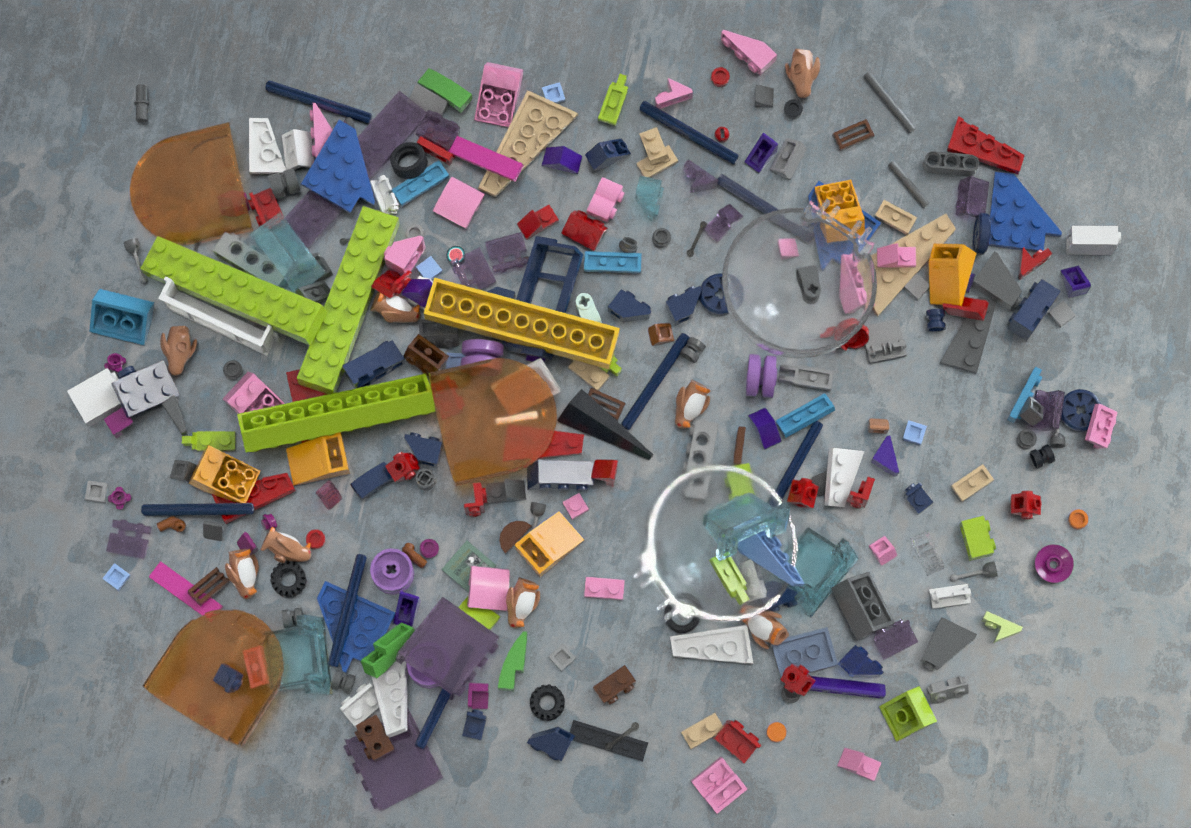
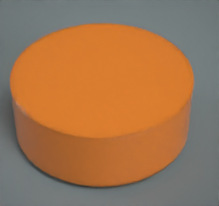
[1068,509,1088,530]
[767,722,787,742]

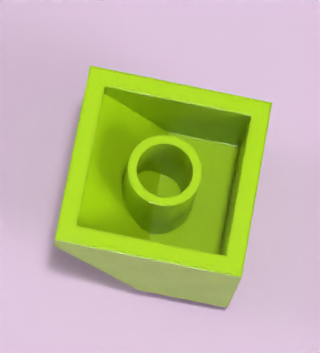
[879,686,937,742]

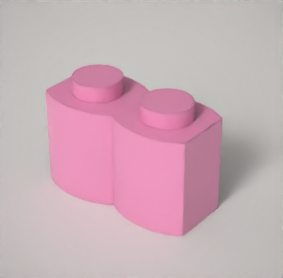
[587,177,625,223]

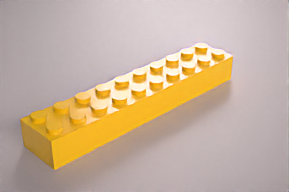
[424,278,620,369]

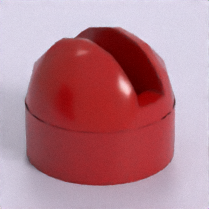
[714,126,730,143]

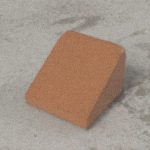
[868,418,889,434]

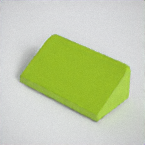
[457,596,501,633]

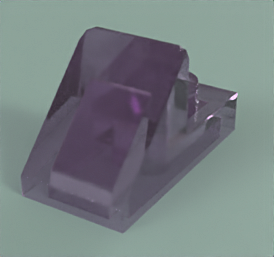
[683,159,719,193]
[704,204,743,243]

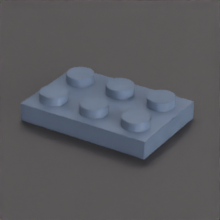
[771,627,838,678]

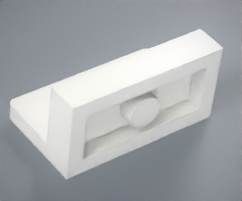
[282,129,315,170]

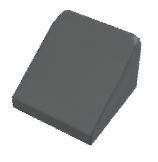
[754,85,774,107]
[1020,396,1044,426]
[170,460,197,483]
[811,471,827,497]
[203,520,225,541]

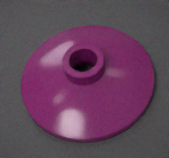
[1035,544,1074,583]

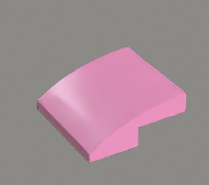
[433,177,485,228]
[467,566,510,611]
[691,757,747,814]

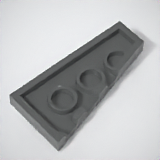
[939,296,997,374]

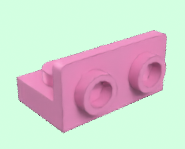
[1085,404,1117,449]

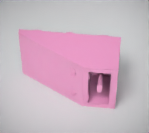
[474,62,524,127]
[222,371,285,414]

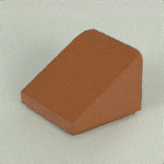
[648,323,674,346]

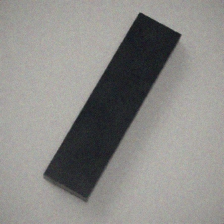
[570,720,648,762]

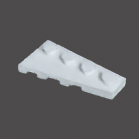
[670,625,753,664]
[372,653,408,738]

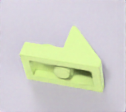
[982,611,1023,643]

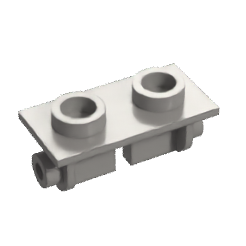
[927,676,969,704]

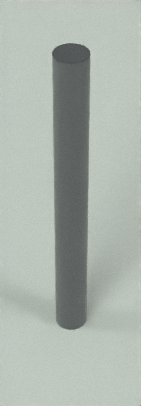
[864,72,916,133]

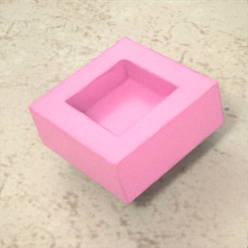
[563,493,589,520]

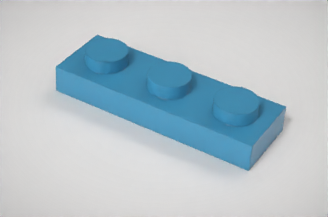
[391,160,449,207]
[584,251,642,274]
[1007,366,1042,423]
[776,393,835,438]

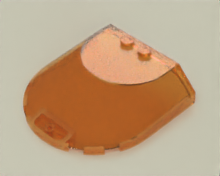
[130,122,253,245]
[429,358,557,486]
[143,609,284,748]

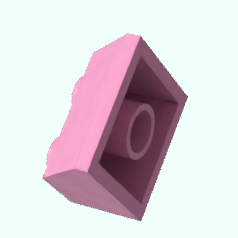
[384,236,426,276]

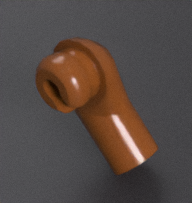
[156,516,186,532]
[402,543,427,568]

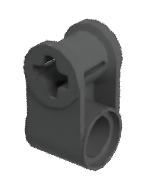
[796,265,821,304]

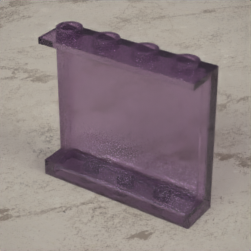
[395,597,499,701]
[343,707,444,812]

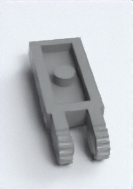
[778,364,834,391]

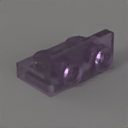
[416,110,460,152]
[956,176,989,218]
[1030,390,1065,431]
[873,619,918,661]

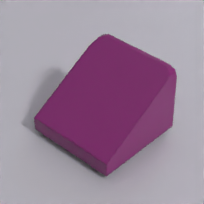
[237,532,258,555]

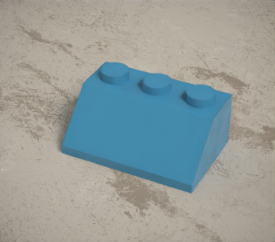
[89,289,154,345]

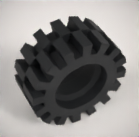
[270,561,307,598]
[529,684,565,721]

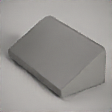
[407,84,449,121]
[770,138,806,180]

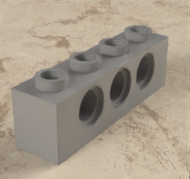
[213,232,290,288]
[679,419,719,501]

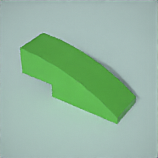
[417,68,473,113]
[360,622,415,678]
[498,631,528,692]

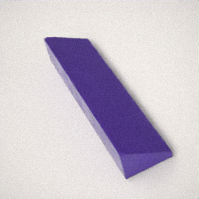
[809,676,886,699]

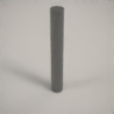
[888,161,930,208]

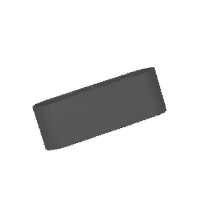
[923,151,979,177]

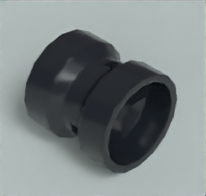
[1029,444,1055,469]

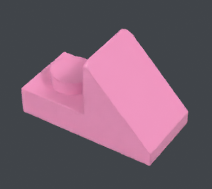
[655,78,693,109]
[877,243,916,267]
[837,748,881,782]

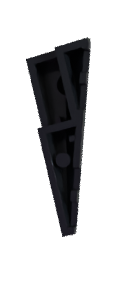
[557,389,654,460]

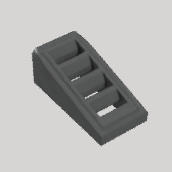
[162,395,188,436]

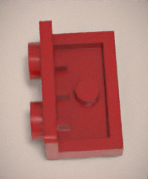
[561,210,608,251]
[464,483,487,517]

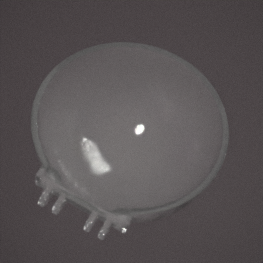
[722,199,877,359]
[633,465,798,622]

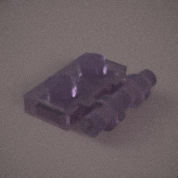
[485,232,529,273]
[451,247,496,290]
[106,519,152,560]

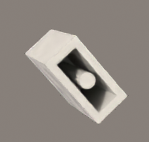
[1066,226,1121,255]
[67,368,122,427]

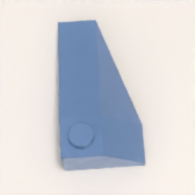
[734,525,805,587]

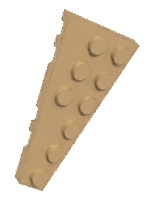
[478,90,578,197]
[860,214,956,317]

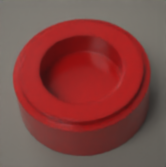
[711,67,730,87]
[306,529,326,550]

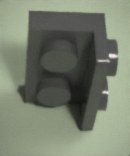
[419,319,459,348]

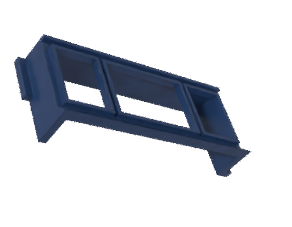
[502,236,584,360]

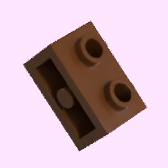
[403,334,449,379]
[593,665,636,706]
[354,715,395,762]

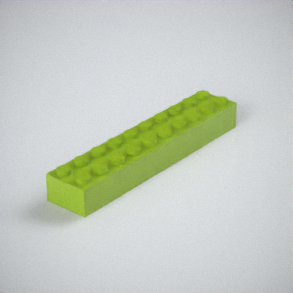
[297,206,400,394]
[140,236,327,346]
[237,373,435,453]

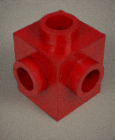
[385,452,421,482]
[787,478,819,509]
[1011,491,1042,519]
[780,664,816,696]

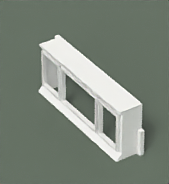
[158,276,280,356]

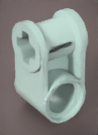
[576,293,602,323]

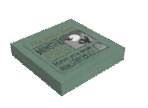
[442,541,496,593]

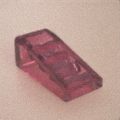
[316,480,342,510]

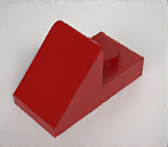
[517,204,559,240]
[1018,247,1053,280]
[591,459,618,487]

